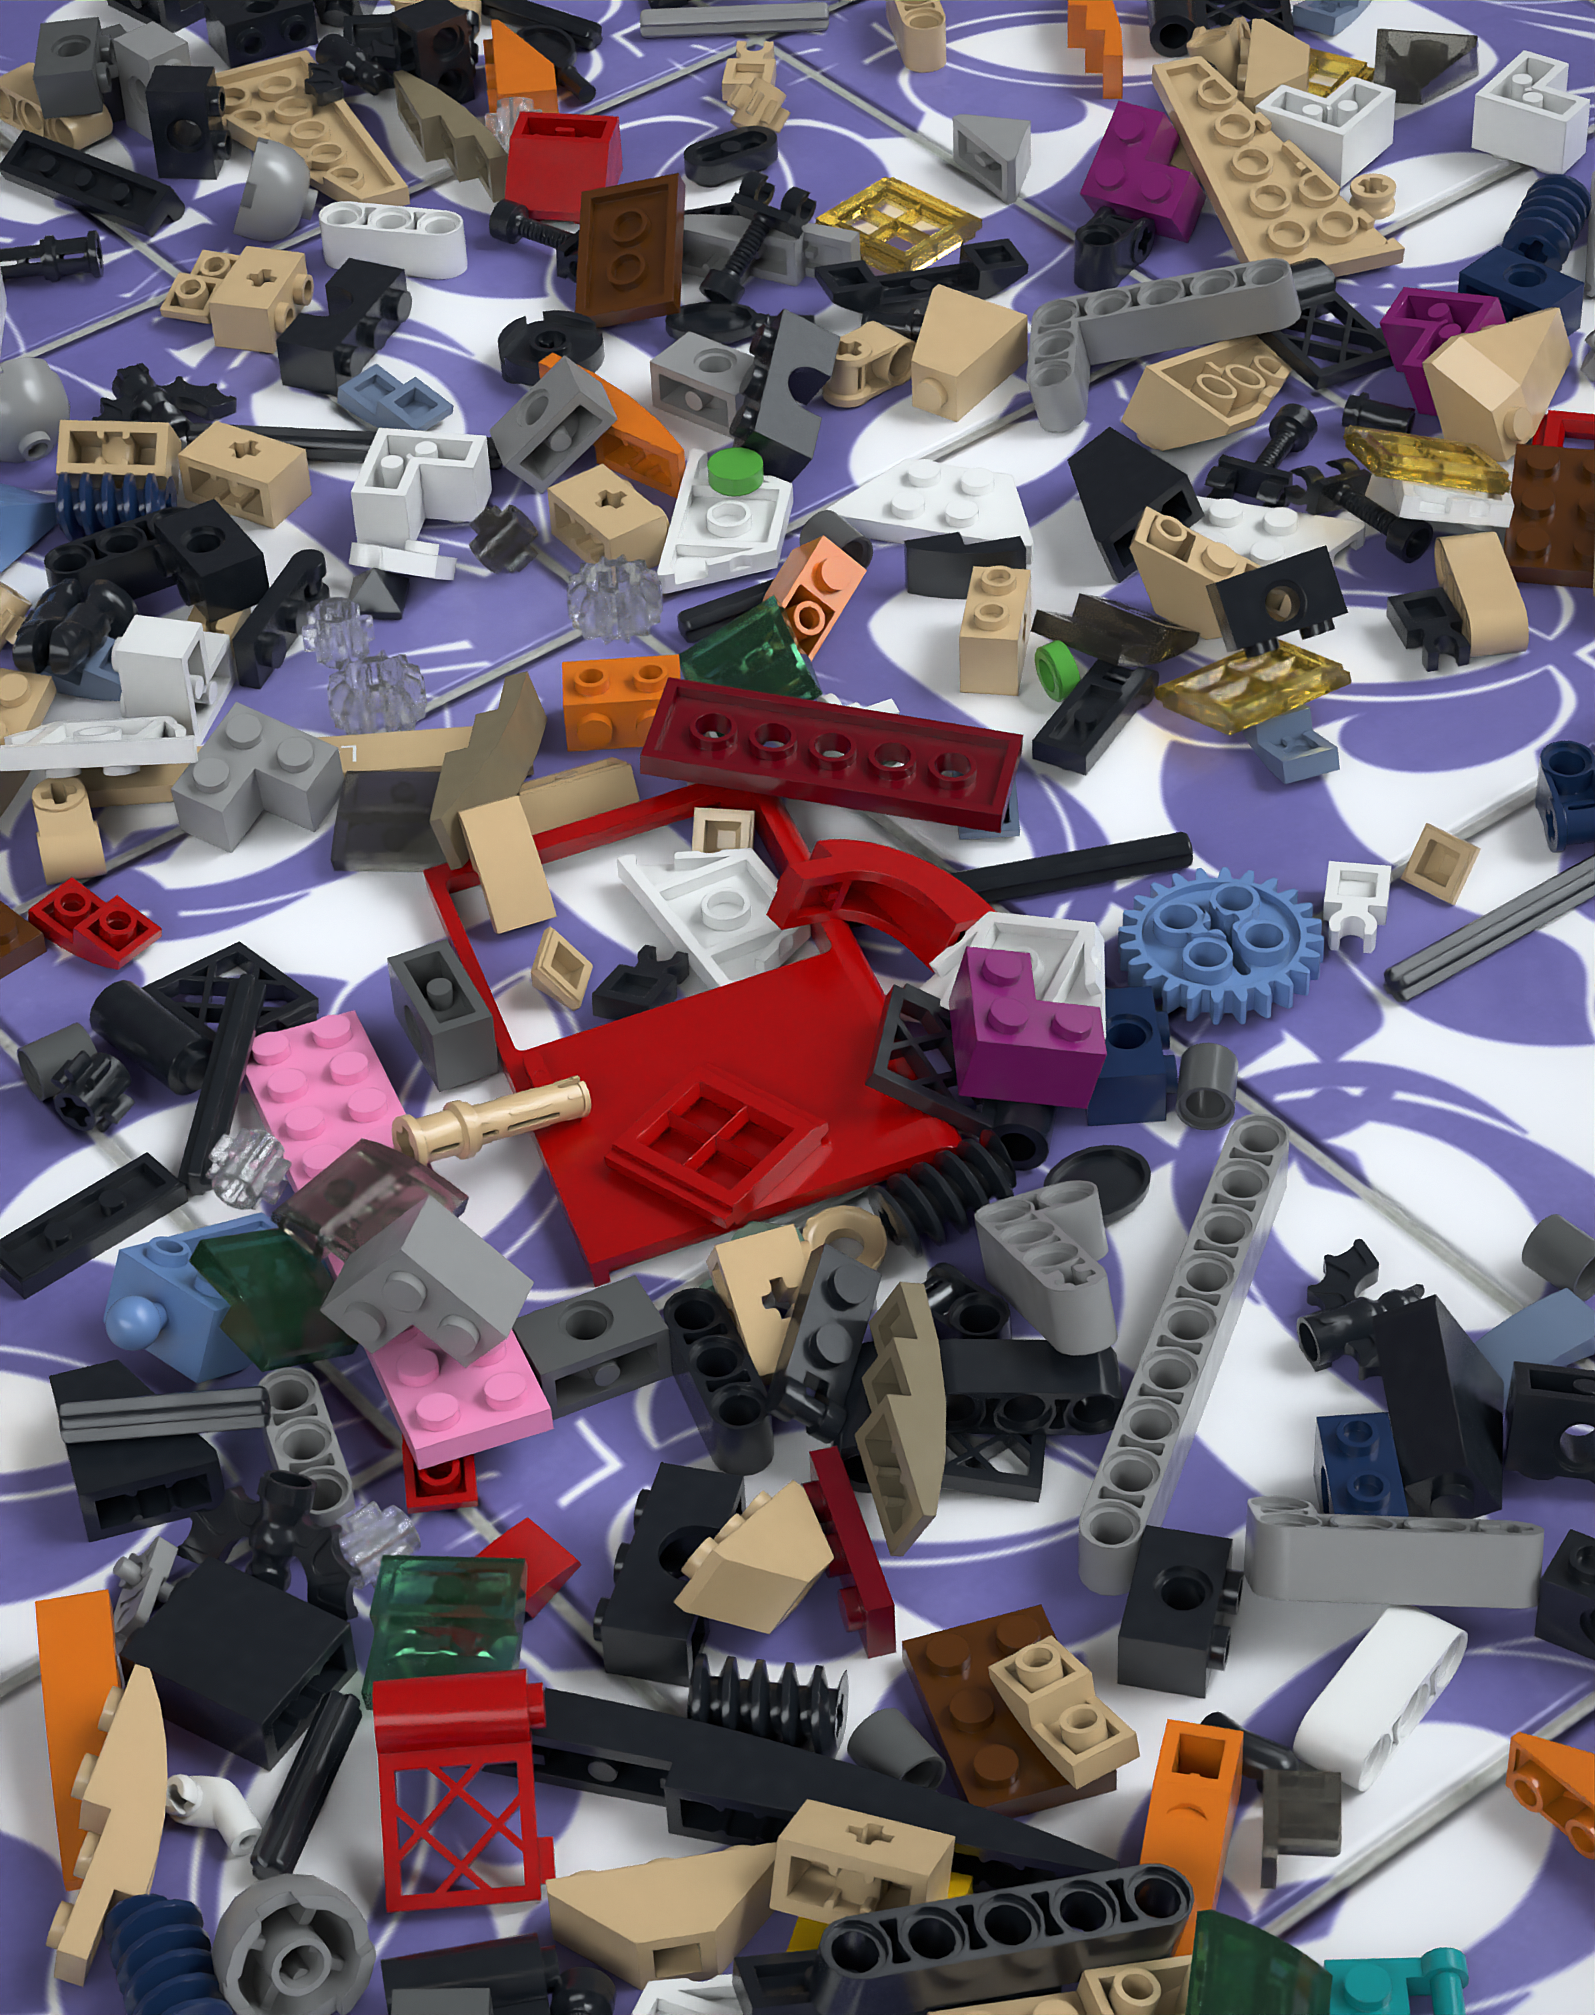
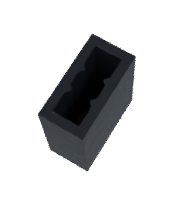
[118,1556,358,1771]

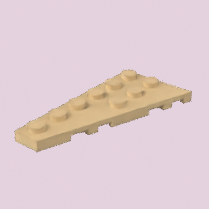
[215,50,410,206]
[1151,55,1405,277]

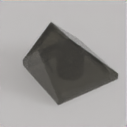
[1374,28,1480,105]

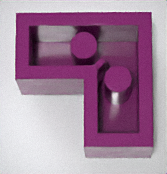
[1080,101,1207,243]
[1379,287,1506,416]
[949,946,1107,1109]

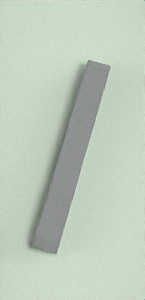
[1078,1113,1290,1596]

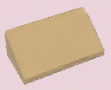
[517,757,640,835]

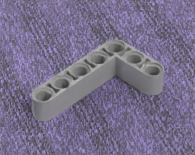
[1026,258,1302,432]

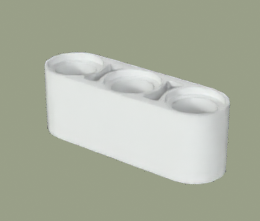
[319,201,468,279]
[1293,1604,1468,1792]

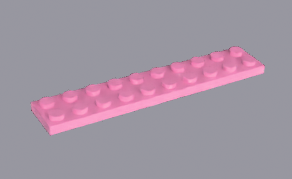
[244,1010,554,1470]

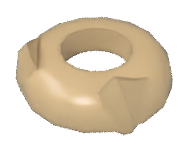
[802,1205,888,1271]

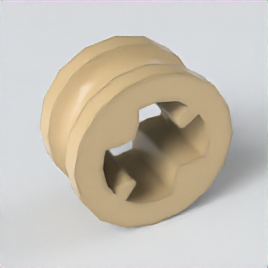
[1349,173,1396,220]

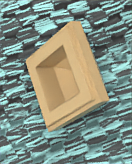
[692,807,756,853]
[1401,823,1481,905]
[531,926,593,1011]

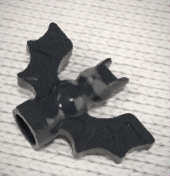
[304,33,397,107]
[92,363,237,439]
[1296,1239,1425,1381]
[177,1470,362,1621]

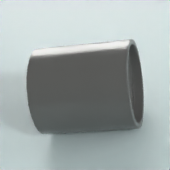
[799,510,873,569]
[17,1022,97,1101]
[1176,1043,1239,1130]
[1522,1214,1595,1302]
[847,1708,946,1791]

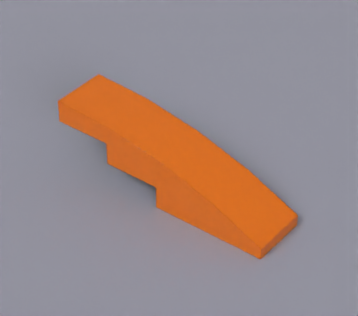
[1068,0,1123,99]
[538,352,686,498]
[35,1589,122,1891]

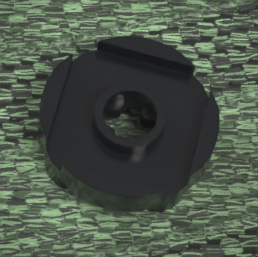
[497,310,605,386]

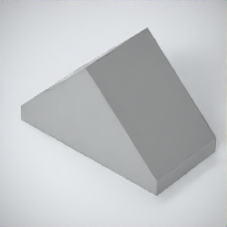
[953,114,1031,205]

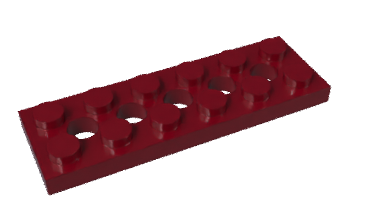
[640,677,1023,833]

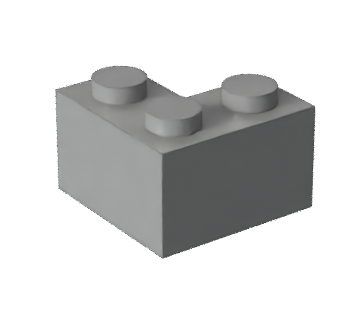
[171,702,346,853]
[320,1194,534,1368]

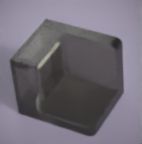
[1260,1769,1342,1889]

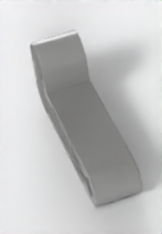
[974,1180,1118,1355]
[1244,1496,1544,1609]

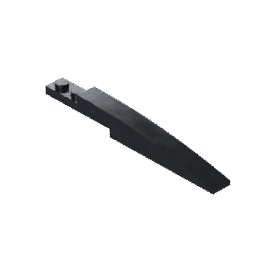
[463,1687,1120,1894]

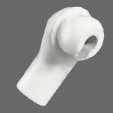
[165,1774,263,1856]

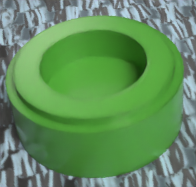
[707,447,764,496]
[1034,640,1081,702]

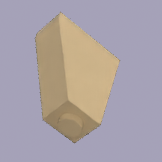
[911,284,1028,422]

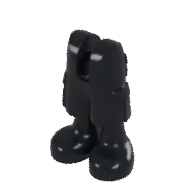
[12,578,139,675]

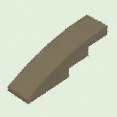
[393,70,508,203]
[429,671,548,870]
[855,1282,946,1557]

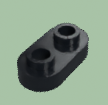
[683,126,778,188]

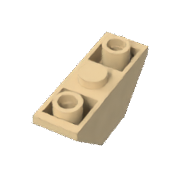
[1237,19,1310,114]
[1129,506,1291,640]
[674,1480,834,1634]
[545,1842,777,1990]

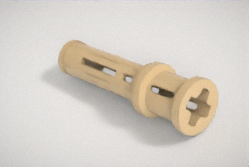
[391,1075,591,1174]

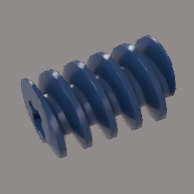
[1502,174,1592,272]
[55,472,177,541]
[102,1894,233,2015]

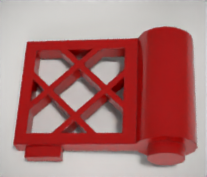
[373,1668,556,1914]

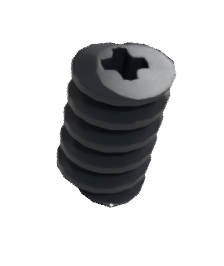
[867,1129,1017,1259]
[687,1653,849,1758]

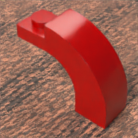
[766,839,996,973]

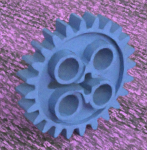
[1118,867,1324,1025]

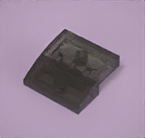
[1030,593,1200,667]
[330,771,447,872]
[270,1138,469,1263]

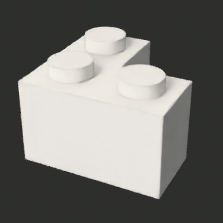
[1472,50,1590,174]
[1255,76,1396,189]
[351,428,492,550]
[111,615,236,746]

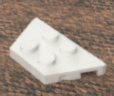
[1390,447,1514,531]
[656,448,793,594]
[826,458,1034,565]
[1189,496,1366,566]
[0,716,198,778]
[617,848,811,990]
[899,911,1106,1038]

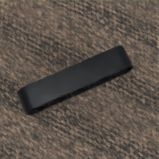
[808,1864,1195,2015]

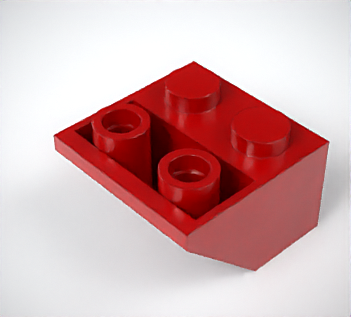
[504,111,623,225]

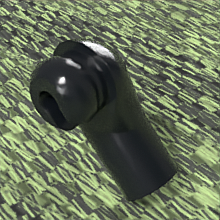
[1200,1711,1300,1800]

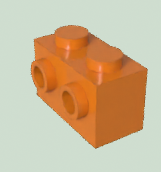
[562,654,681,752]

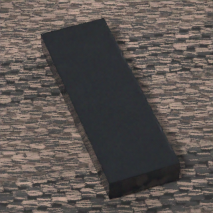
[0,1152,188,1299]

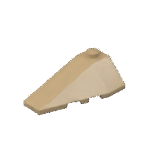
[1422,307,1573,462]
[1121,335,1293,451]

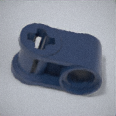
[1535,741,1595,853]

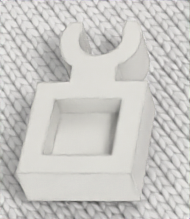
[349,539,457,580]
[1323,861,1391,953]

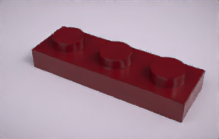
[800,1446,896,1659]

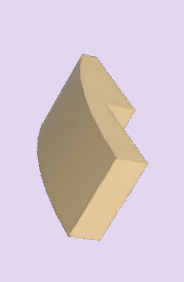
[159,250,240,324]
[457,795,557,934]
[988,1635,1140,1789]

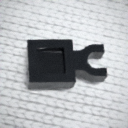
[1386,587,1471,672]
[592,945,689,1020]

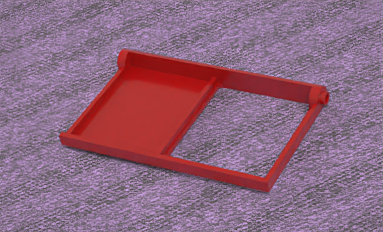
[423,783,962,1287]

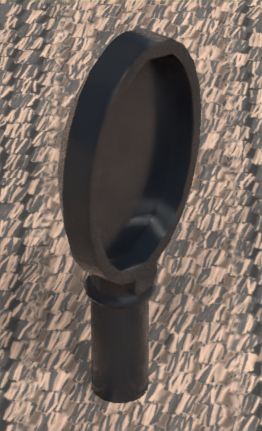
[516,25,596,103]
[665,301,815,345]
[1043,1145,1151,1224]

